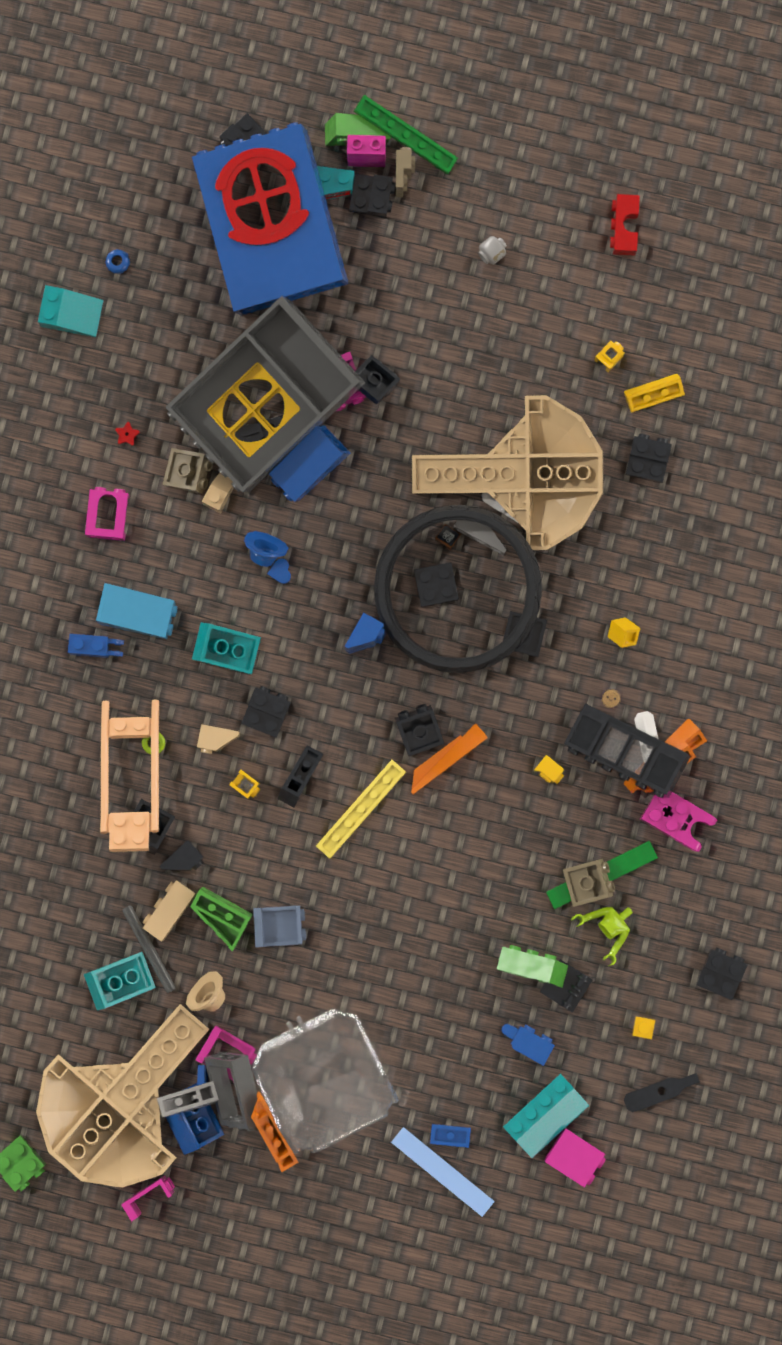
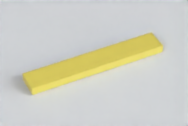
[316,760,406,859]

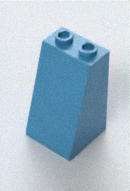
[96,583,178,640]

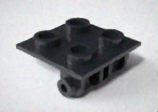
[540,959,593,1013]

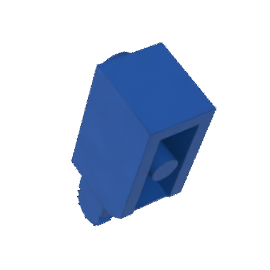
[68,634,124,658]
[501,1024,555,1066]

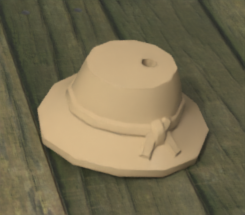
[186,972,225,1012]

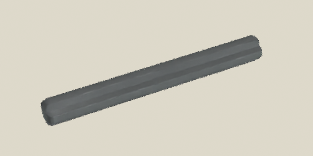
[122,905,176,993]

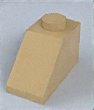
[202,473,234,514]
[197,724,240,754]

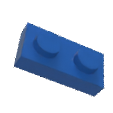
[430,1124,471,1148]

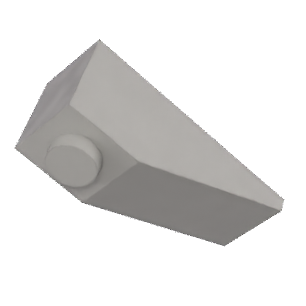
[454,520,506,556]
[157,1081,219,1118]

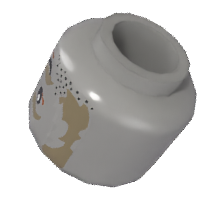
[478,236,507,265]

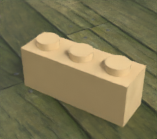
[143,880,196,942]

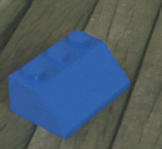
[345,613,386,654]
[166,1083,224,1155]

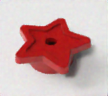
[115,422,140,446]

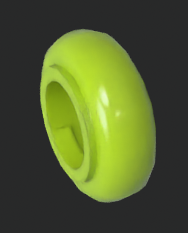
[142,733,165,754]

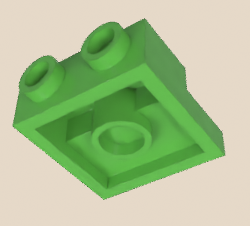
[0,1135,46,1192]

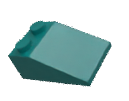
[38,285,104,337]
[192,622,261,674]
[84,952,156,1010]

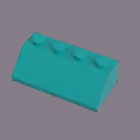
[503,1074,589,1158]

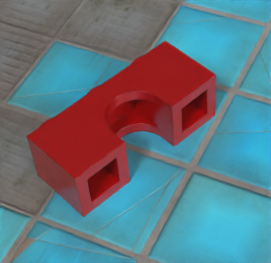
[610,194,640,256]

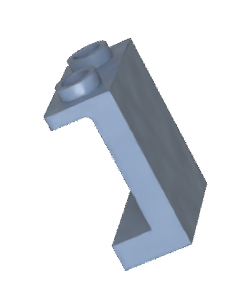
[253,905,306,947]

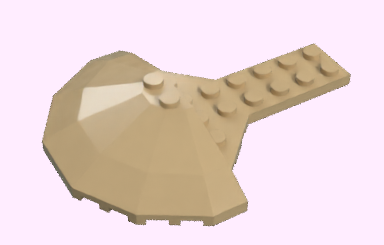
[412,395,603,550]
[36,1004,209,1188]

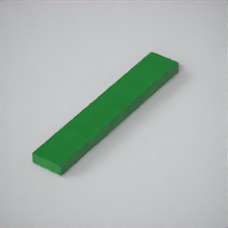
[353,95,458,174]
[546,841,658,909]

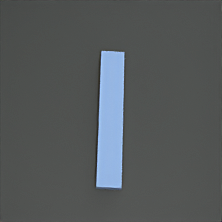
[391,1127,494,1217]

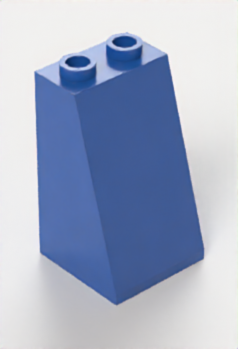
[269,426,351,502]

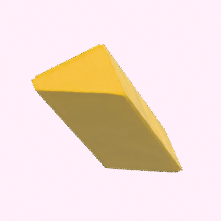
[624,374,685,413]

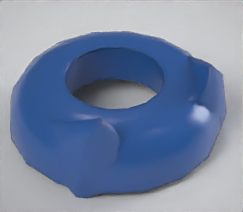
[105,249,130,274]

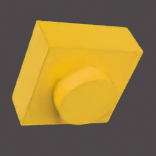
[632,1016,655,1039]

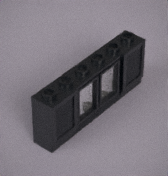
[564,703,690,799]

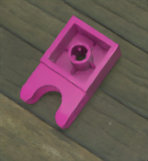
[639,792,717,852]

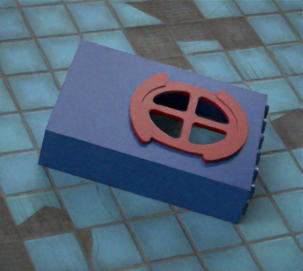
[192,123,349,316]

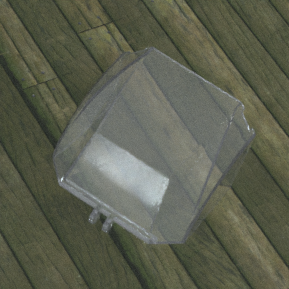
[252,1009,399,1154]

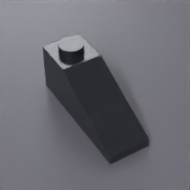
[277,745,324,808]

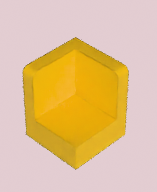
[608,618,640,648]

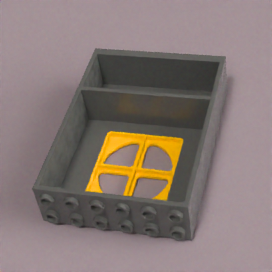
[166,296,365,492]

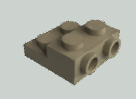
[396,147,415,197]
[163,448,213,494]
[563,858,615,907]

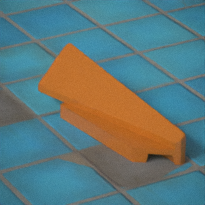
[624,719,707,793]
[411,724,488,795]
[251,1092,299,1172]

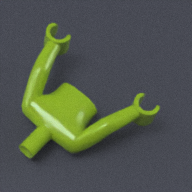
[571,907,633,967]

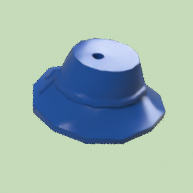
[244,531,289,567]

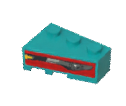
[317,166,355,199]

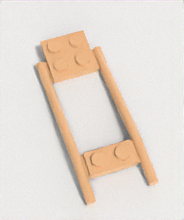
[100,699,159,852]

